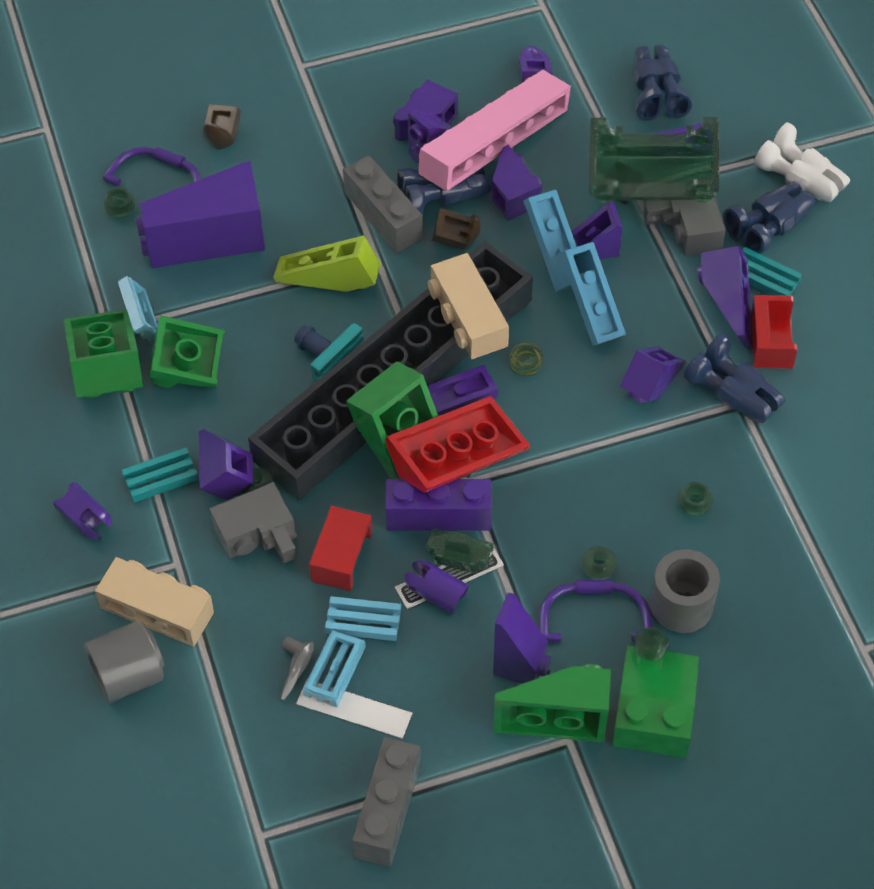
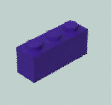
[386,479,492,531]

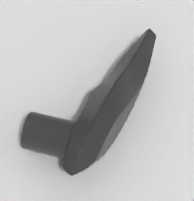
[280,636,314,701]

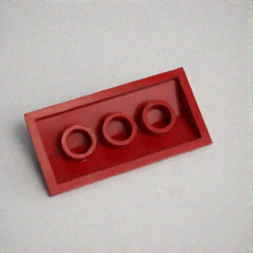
[385,396,531,493]

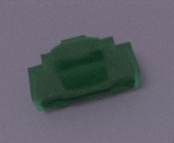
[426,528,494,574]

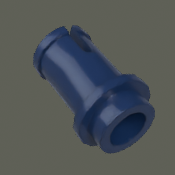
[294,325,332,357]

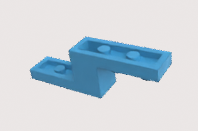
[524,189,626,346]

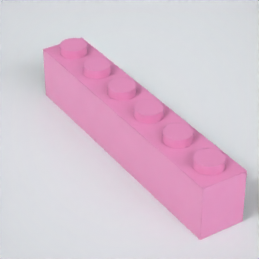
[418,70,571,191]

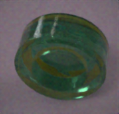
[510,342,543,376]

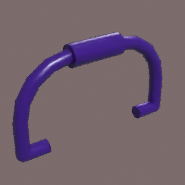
[103,147,201,186]
[539,579,653,642]

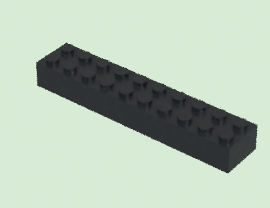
[248,241,533,500]

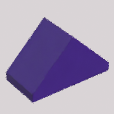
[571,201,623,259]

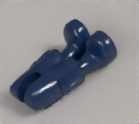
[634,45,692,121]
[396,167,491,216]
[723,181,816,254]
[684,333,785,423]

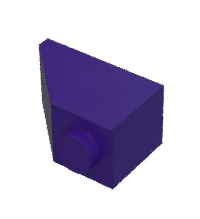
[620,346,686,403]

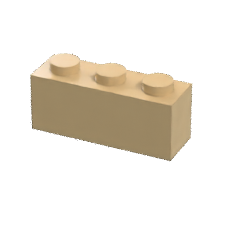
[427,253,509,360]
[95,557,214,647]

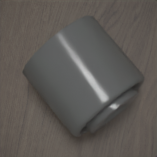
[650,549,720,633]
[83,621,165,704]

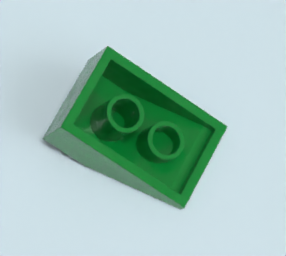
[64,309,143,398]
[346,362,438,479]
[613,645,699,758]
[493,664,611,742]

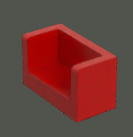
[751,295,797,369]
[309,506,373,591]

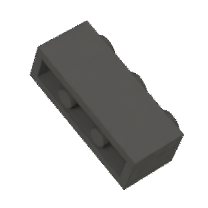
[343,155,423,253]
[352,737,421,867]

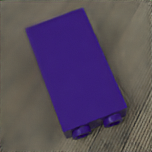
[136,161,265,268]

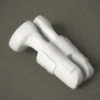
[755,122,850,202]

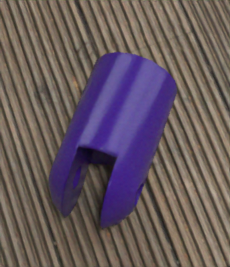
[53,482,112,539]
[405,560,469,615]

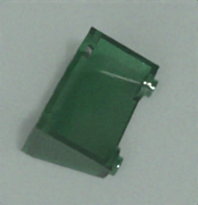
[589,117,719,203]

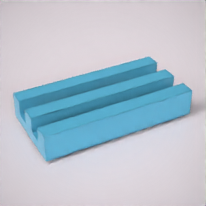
[118,276,157,345]
[325,596,401,641]
[302,630,366,707]

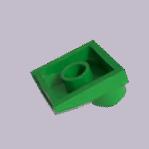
[148,315,225,388]

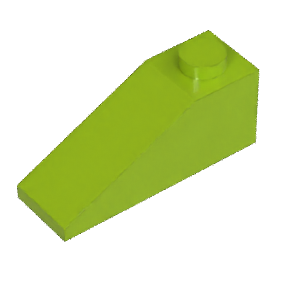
[273,235,381,292]

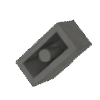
[644,182,725,256]
[210,482,297,563]

